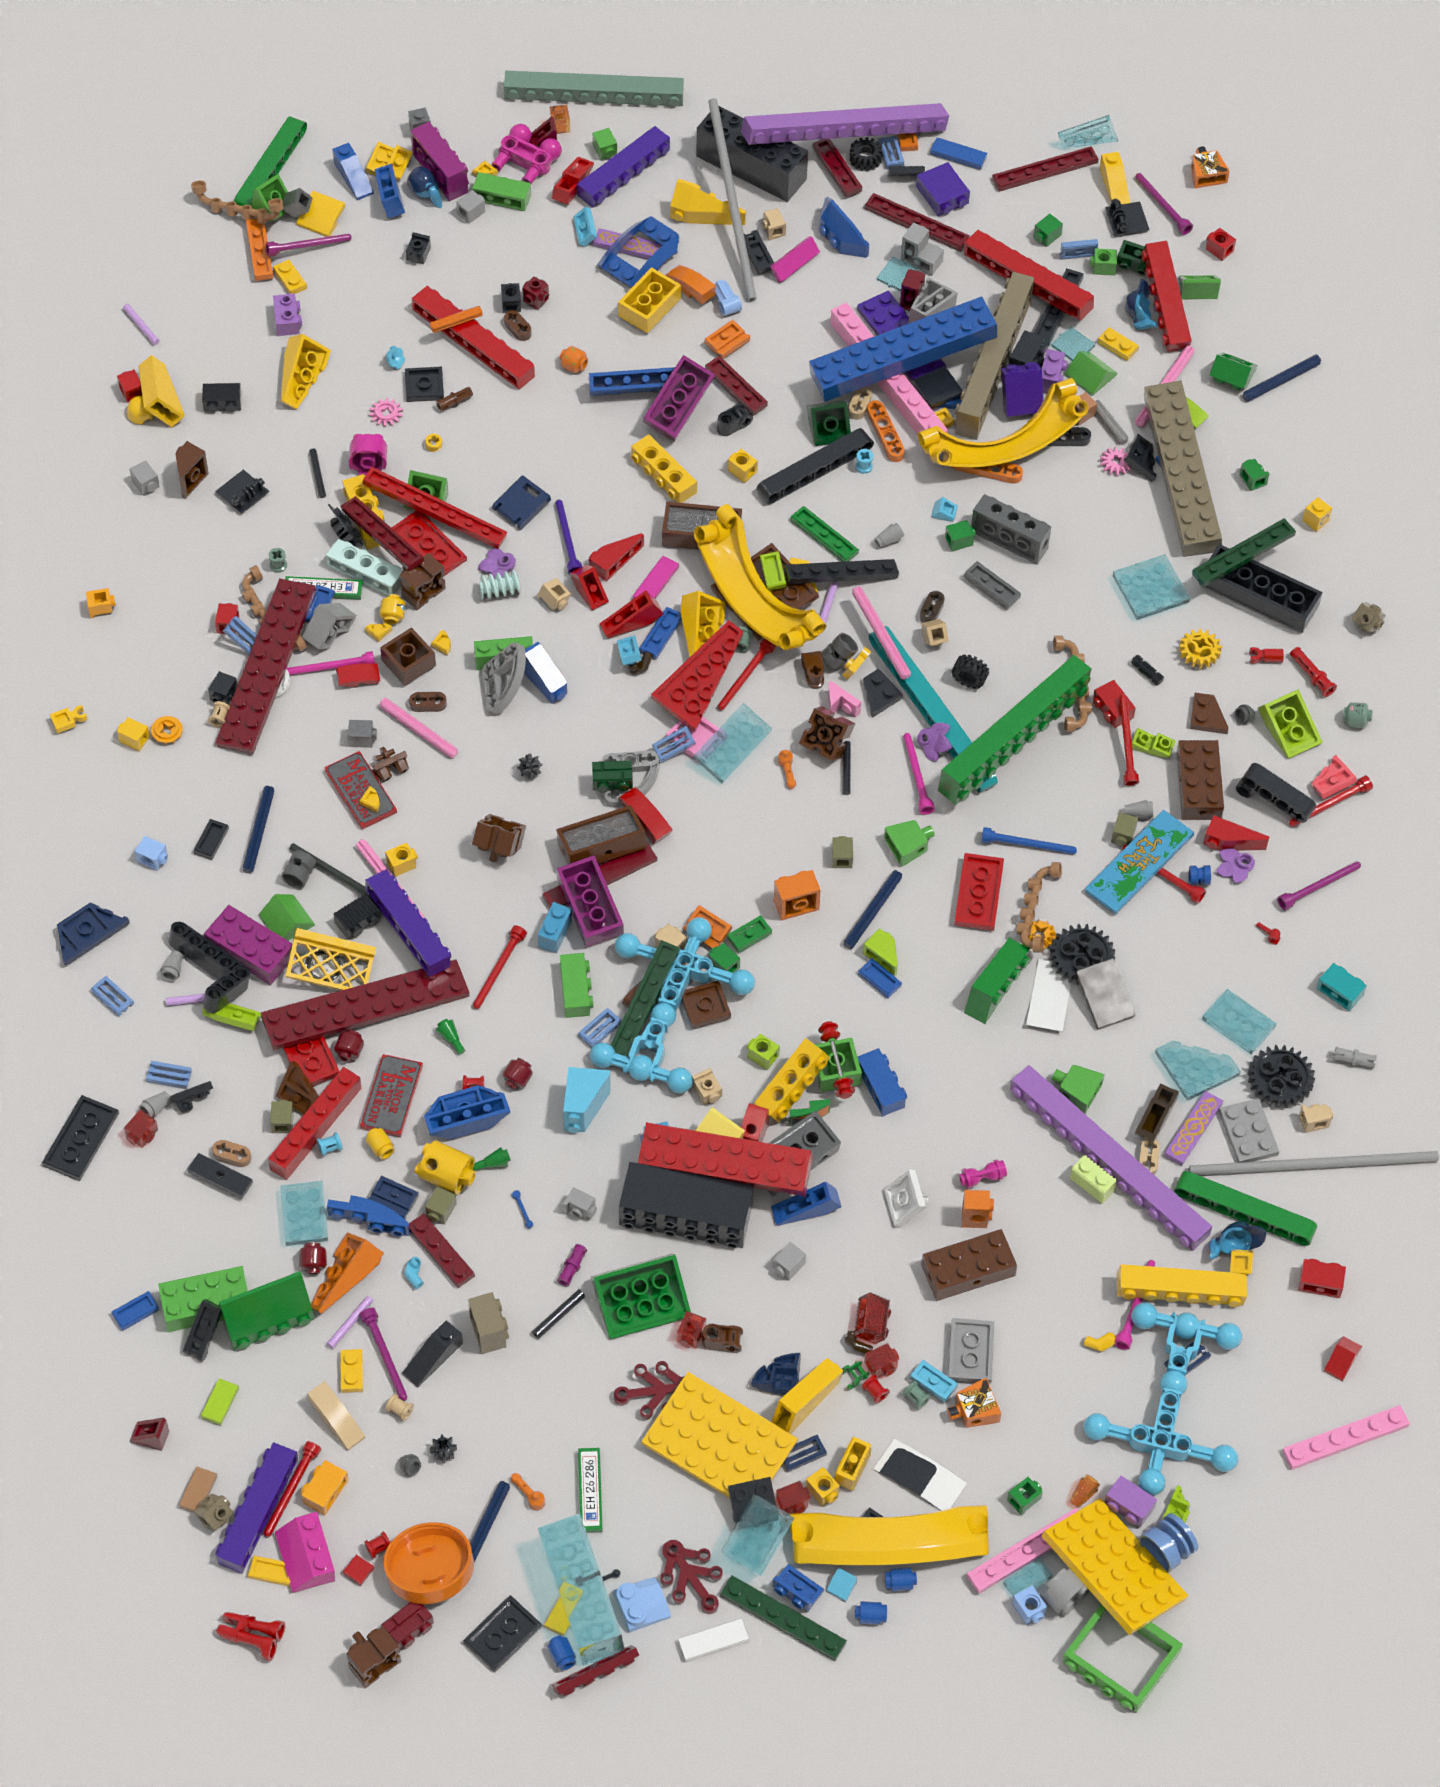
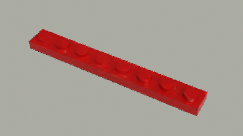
[362,467,507,549]

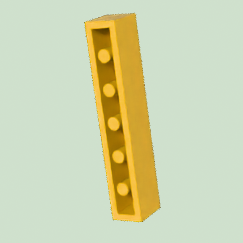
[1116,1264,1247,1307]

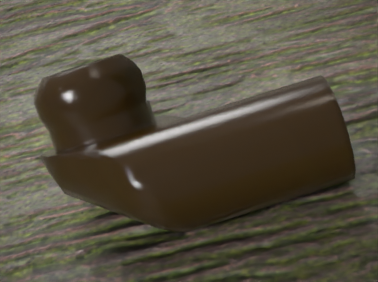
[628,652,653,675]
[844,1330,873,1356]

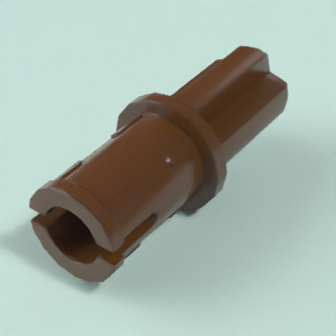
[436,387,473,412]

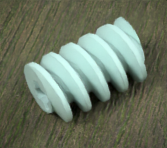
[479,570,521,600]

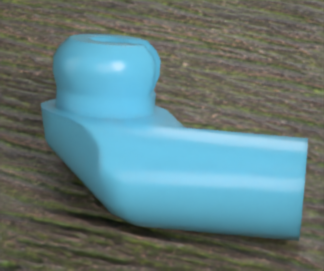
[404,1257,424,1289]

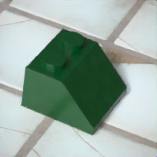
[807,400,851,446]

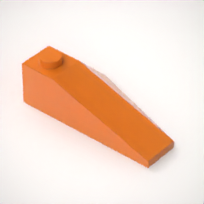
[311,1232,384,1313]

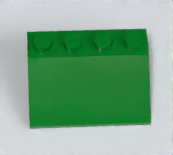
[591,1254,692,1339]
[219,1271,314,1350]

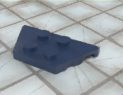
[57,902,130,966]

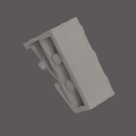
[908,277,958,324]

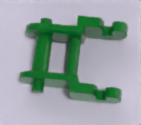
[842,1361,870,1390]

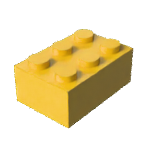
[618,267,681,334]

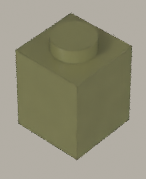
[1111,812,1138,846]
[832,836,853,868]
[270,1100,294,1133]
[425,1187,456,1224]

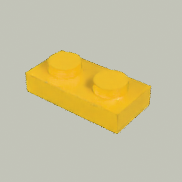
[273,259,307,294]
[1097,327,1139,361]
[341,1349,363,1393]

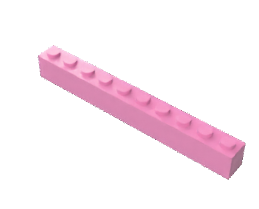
[830,302,948,433]

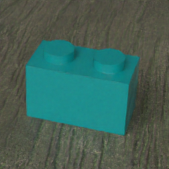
[1317,963,1367,1011]

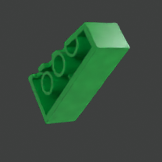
[964,938,1030,1024]

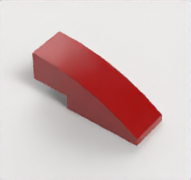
[552,156,594,205]
[619,787,673,844]

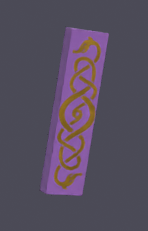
[593,228,661,259]
[1164,1091,1223,1166]

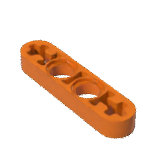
[867,400,905,462]
[951,462,1023,484]

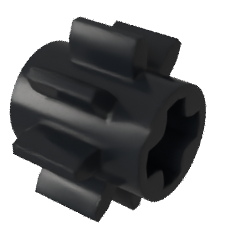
[517,753,543,779]
[430,1434,457,1463]

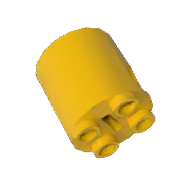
[414,1140,476,1195]

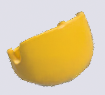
[127,395,154,425]

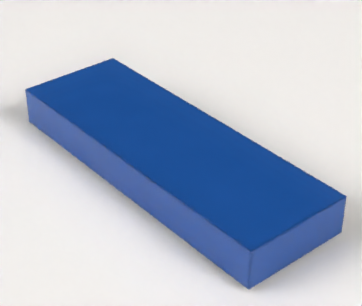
[930,137,987,170]
[639,607,682,660]

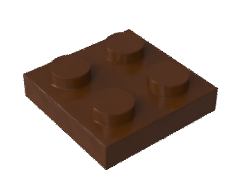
[682,981,731,1029]

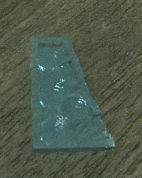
[1058,115,1119,148]

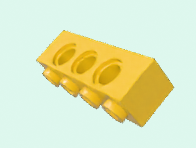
[631,434,697,503]
[342,474,388,550]
[754,1038,830,1123]

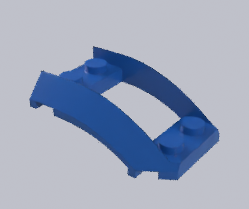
[597,216,680,288]

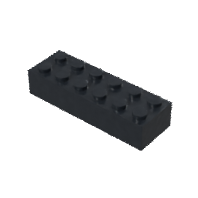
[1199,544,1323,633]

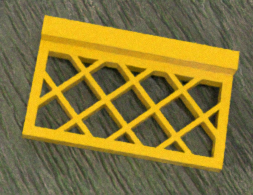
[285,928,376,991]

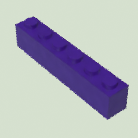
[577,126,670,208]
[365,869,452,977]
[215,1442,298,1574]

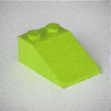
[1257,689,1323,759]

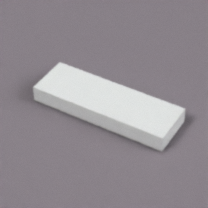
[678,1619,749,1662]

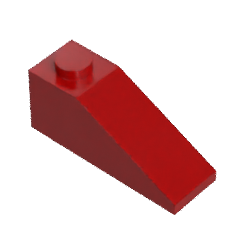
[589,533,644,582]
[599,590,664,638]
[1203,815,1270,851]

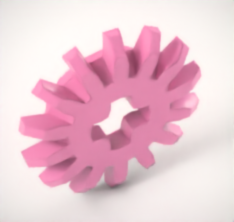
[369,398,403,426]
[1100,447,1131,475]

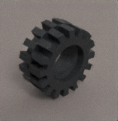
[849,137,882,172]
[951,654,989,689]

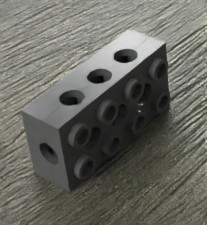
[971,494,1051,565]
[768,1111,841,1196]

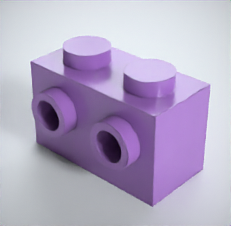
[273,293,302,336]
[1042,349,1068,393]
[1105,1475,1157,1527]

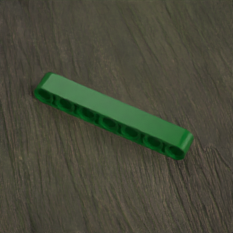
[234,116,307,206]
[1174,1171,1317,1246]

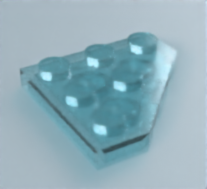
[1155,1040,1241,1101]

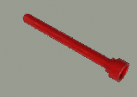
[718,638,777,710]
[1120,694,1140,786]
[1289,775,1373,827]
[1122,845,1206,904]
[473,925,527,1009]
[263,1441,322,1537]

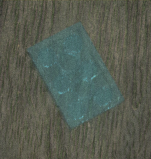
[1202,989,1277,1055]
[280,1181,328,1246]

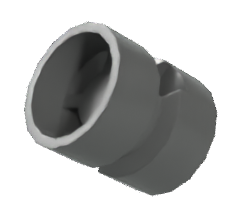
[822,633,858,669]
[281,850,317,889]

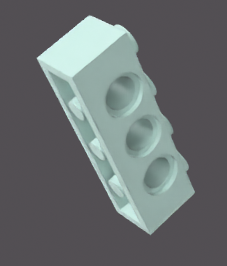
[326,539,403,595]

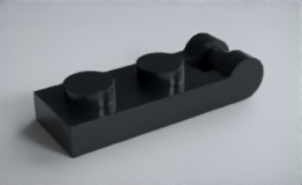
[744,230,774,275]
[183,1299,222,1362]

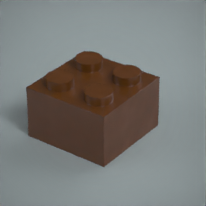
[380,627,436,686]

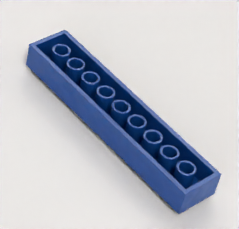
[809,296,997,402]

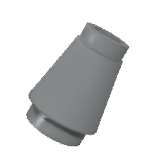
[874,523,904,548]
[1125,800,1153,819]
[160,951,183,982]
[139,1091,171,1119]

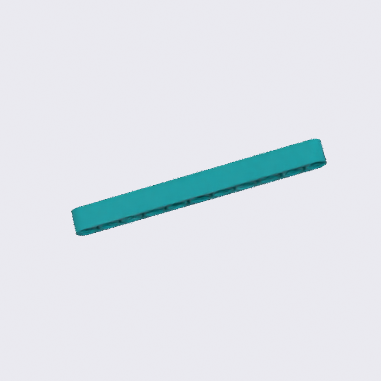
[868,626,998,793]

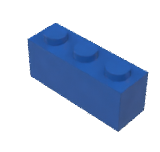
[857,1048,907,1117]

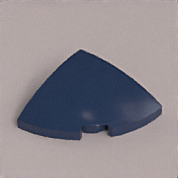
[751,1353,801,1395]

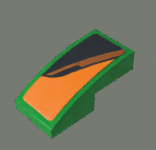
[789,1099,830,1126]

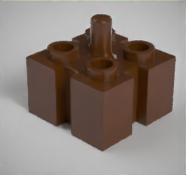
[400,553,446,610]
[799,706,856,761]
[472,814,527,862]
[347,1626,401,1688]

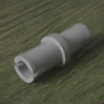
[1333,1047,1377,1069]

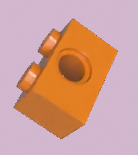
[962,1190,994,1228]

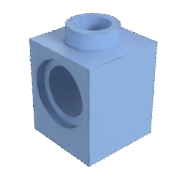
[135,836,168,871]
[1012,1585,1047,1625]

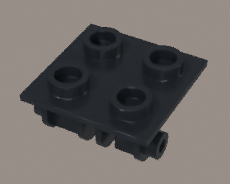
[1105,198,1150,236]
[215,469,269,514]
[328,504,363,546]
[728,1477,779,1529]

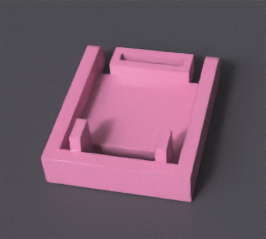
[666,717,727,764]

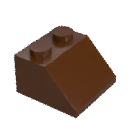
[175,441,209,499]

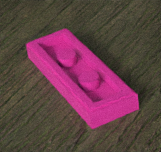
[770,236,820,282]
[633,556,679,599]

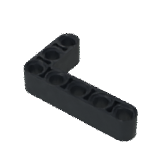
[168,921,251,1013]

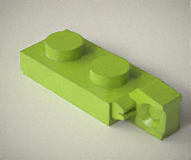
[202,1003,261,1031]

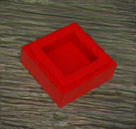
[343,1554,374,1586]

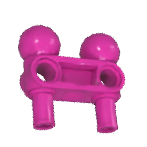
[492,123,562,185]

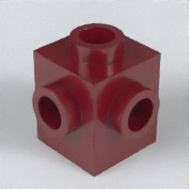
[522,276,550,310]

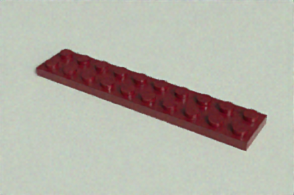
[215,578,317,754]
[261,959,470,1050]

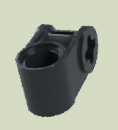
[717,403,753,436]

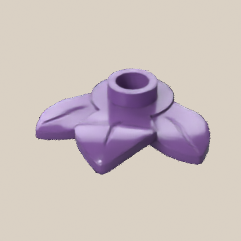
[478,549,516,579]
[917,722,952,761]
[1216,849,1255,883]

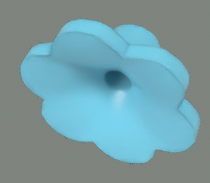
[386,346,405,369]

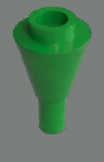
[436,1019,466,1055]
[473,1147,511,1171]

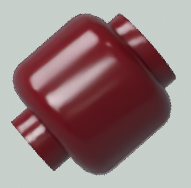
[334,1030,364,1062]
[502,1058,533,1090]
[299,1243,327,1275]

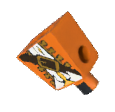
[1191,146,1230,189]
[947,1378,1002,1428]

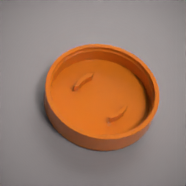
[384,1522,474,1604]

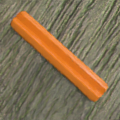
[430,306,483,333]

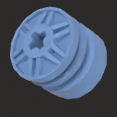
[1139,1513,1198,1573]

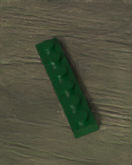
[1192,518,1296,587]
[611,940,680,1057]
[720,1575,847,1661]

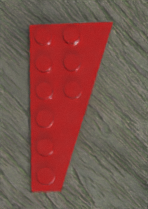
[651,620,743,733]

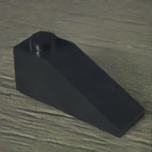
[402,1320,463,1387]

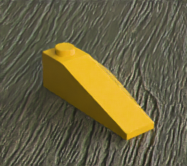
[670,179,746,225]

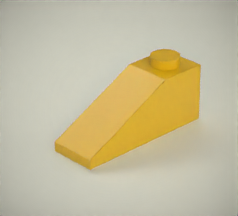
[1099,152,1130,204]

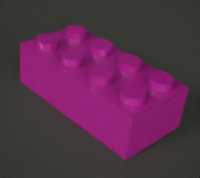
[410,122,469,202]
[643,355,715,442]
[557,855,624,948]
[204,904,295,985]

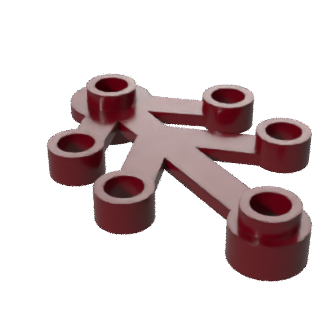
[614,1361,684,1419]
[660,1540,723,1614]

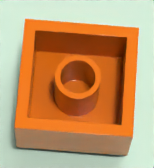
[773,870,821,921]

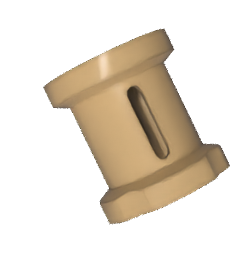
[208,701,230,728]
[385,1394,414,1421]

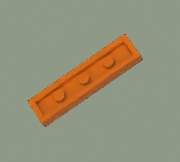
[246,218,273,281]

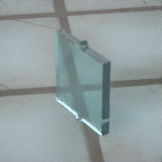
[877,257,919,292]
[1051,326,1096,361]

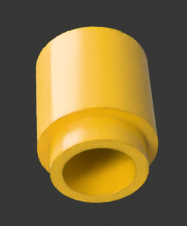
[366,1128,395,1160]

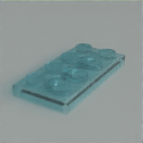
[693,703,772,784]

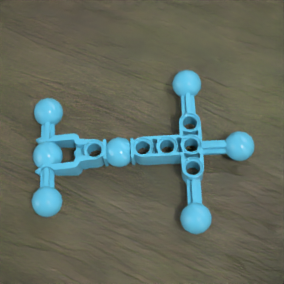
[590,917,755,1094]
[1083,1303,1242,1496]

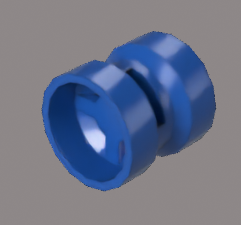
[1188,865,1211,886]

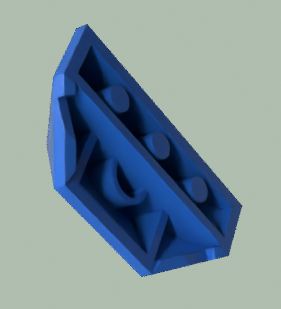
[819,197,869,258]
[424,1085,510,1139]

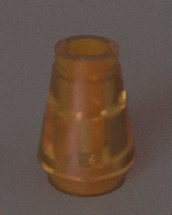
[1070,1474,1100,1508]

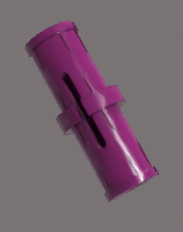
[557,1244,588,1287]

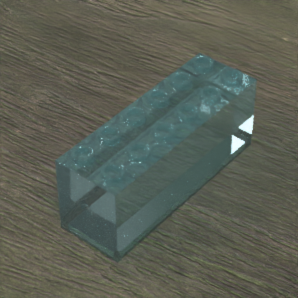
[538,1514,625,1666]

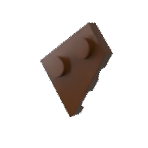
[1190,692,1229,734]
[275,1061,319,1114]

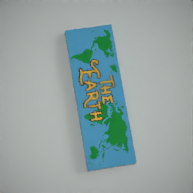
[1085,809,1194,915]

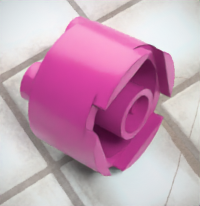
[349,434,388,476]

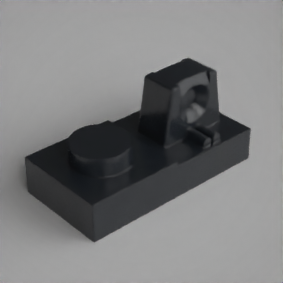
[170,1081,213,1113]

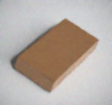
[179,1467,217,1512]

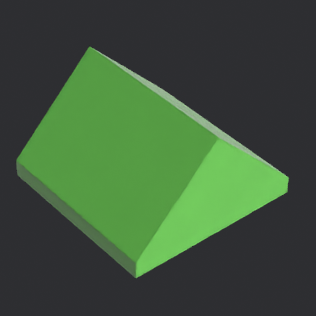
[251,174,288,222]
[1179,275,1221,300]
[1065,351,1117,396]
[403,470,448,510]
[259,894,315,941]

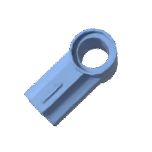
[714,280,742,316]

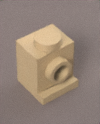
[762,208,786,240]
[537,578,571,610]
[692,1068,722,1105]
[1299,1104,1333,1133]

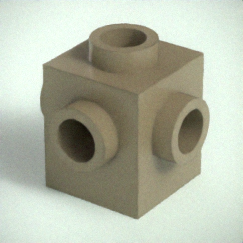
[1351,602,1386,633]
[193,1493,234,1531]

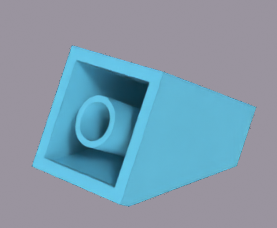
[563,1067,610,1133]

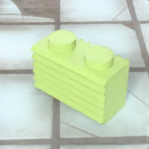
[1070,1155,1116,1204]

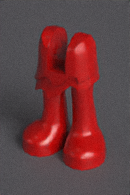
[216,1612,286,1661]

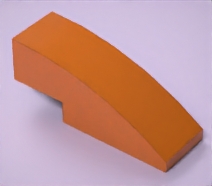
[665,265,716,304]

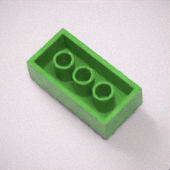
[158,1266,248,1332]

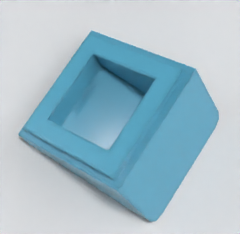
[931,497,958,522]
[827,1568,857,1601]

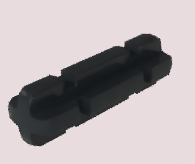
[1131,654,1164,685]

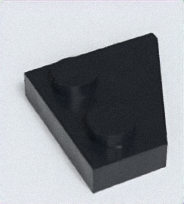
[1123,433,1157,482]
[863,668,903,717]

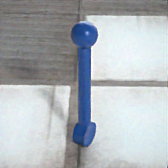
[512,1190,533,1228]

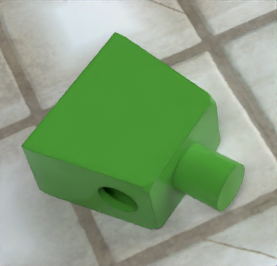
[884,820,935,867]
[1051,1065,1105,1114]

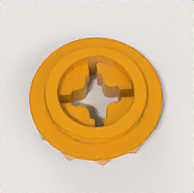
[151,716,183,745]
[1028,919,1056,949]

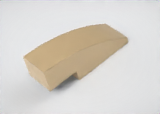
[307,1381,365,1450]

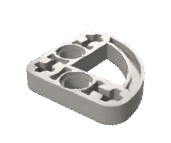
[482,642,526,714]
[602,751,659,807]

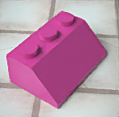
[275,1512,335,1593]

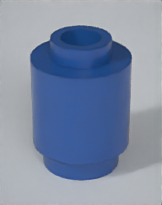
[885,1568,917,1591]
[855,1601,887,1625]
[547,1635,576,1671]

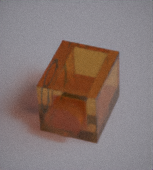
[549,104,570,134]

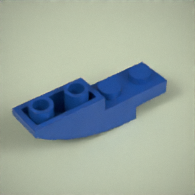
[327,1195,410,1237]

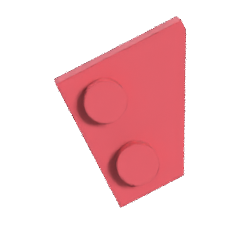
[1312,755,1357,799]

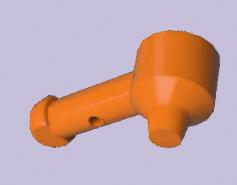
[778,750,796,789]
[511,1473,545,1511]

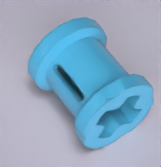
[856,449,873,474]
[317,1132,343,1156]

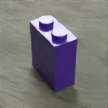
[916,162,970,216]
[1001,362,1044,417]

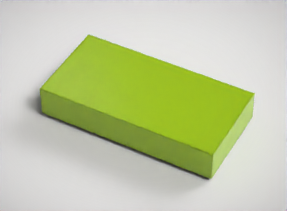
[760,551,787,591]
[201,1378,239,1425]

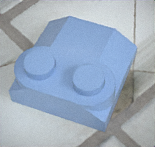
[614,1577,671,1633]

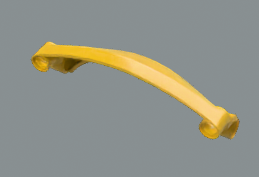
[917,378,1089,467]
[694,504,827,650]
[789,1505,989,1565]

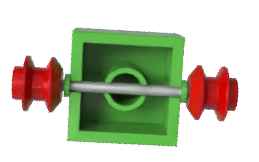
[815,1021,862,1099]

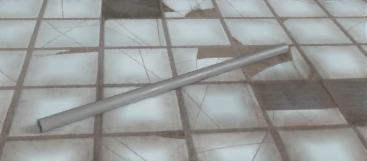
[708,98,757,301]
[1189,1151,1439,1175]

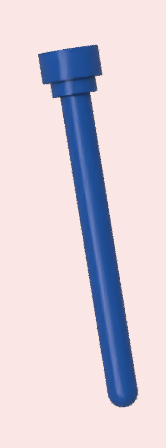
[981,827,1077,854]

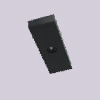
[188,1153,253,1199]

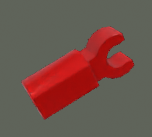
[1249,647,1284,663]

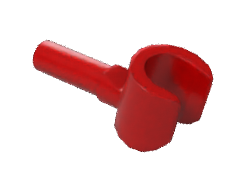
[1256,922,1281,945]

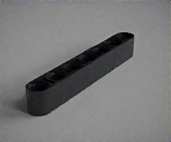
[756,428,874,504]

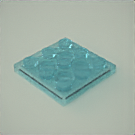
[1112,554,1190,620]

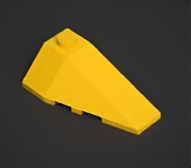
[281,334,331,409]
[681,591,725,657]

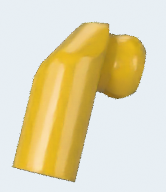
[1084,1332,1115,1352]

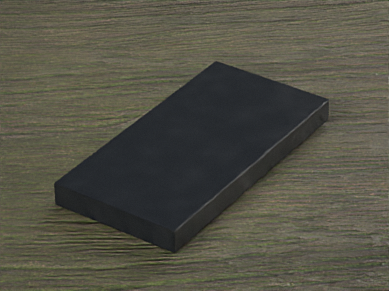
[42,1095,119,1181]

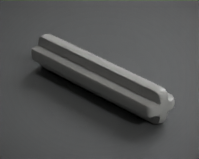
[1095,400,1129,445]

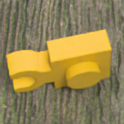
[842,647,871,680]
[50,705,88,734]

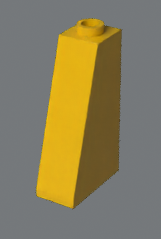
[138,355,185,427]
[771,1358,843,1434]

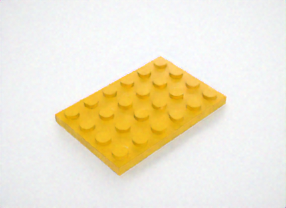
[641,1372,798,1499]
[1041,1498,1189,1635]

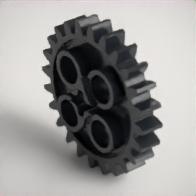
[1049,924,1115,985]
[1247,1045,1315,1108]

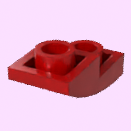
[336,663,380,687]

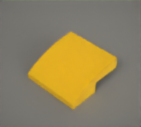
[365,141,413,181]
[296,191,345,237]

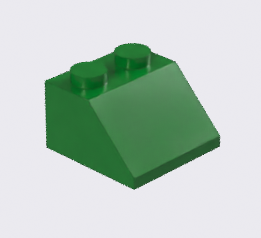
[1209,352,1258,390]

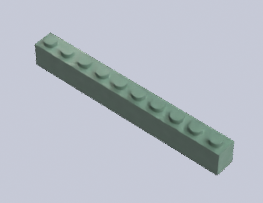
[504,70,684,106]

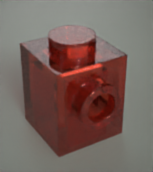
[124,1110,158,1148]
[677,1311,706,1349]
[864,1343,899,1378]
[776,1481,811,1517]

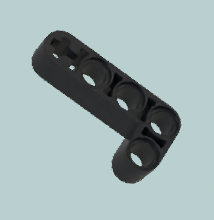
[1235,763,1316,823]

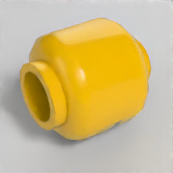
[379,594,406,624]

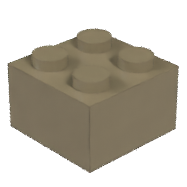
[468,1292,509,1354]

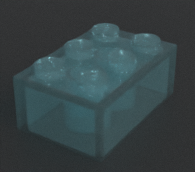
[721,1495,794,1576]

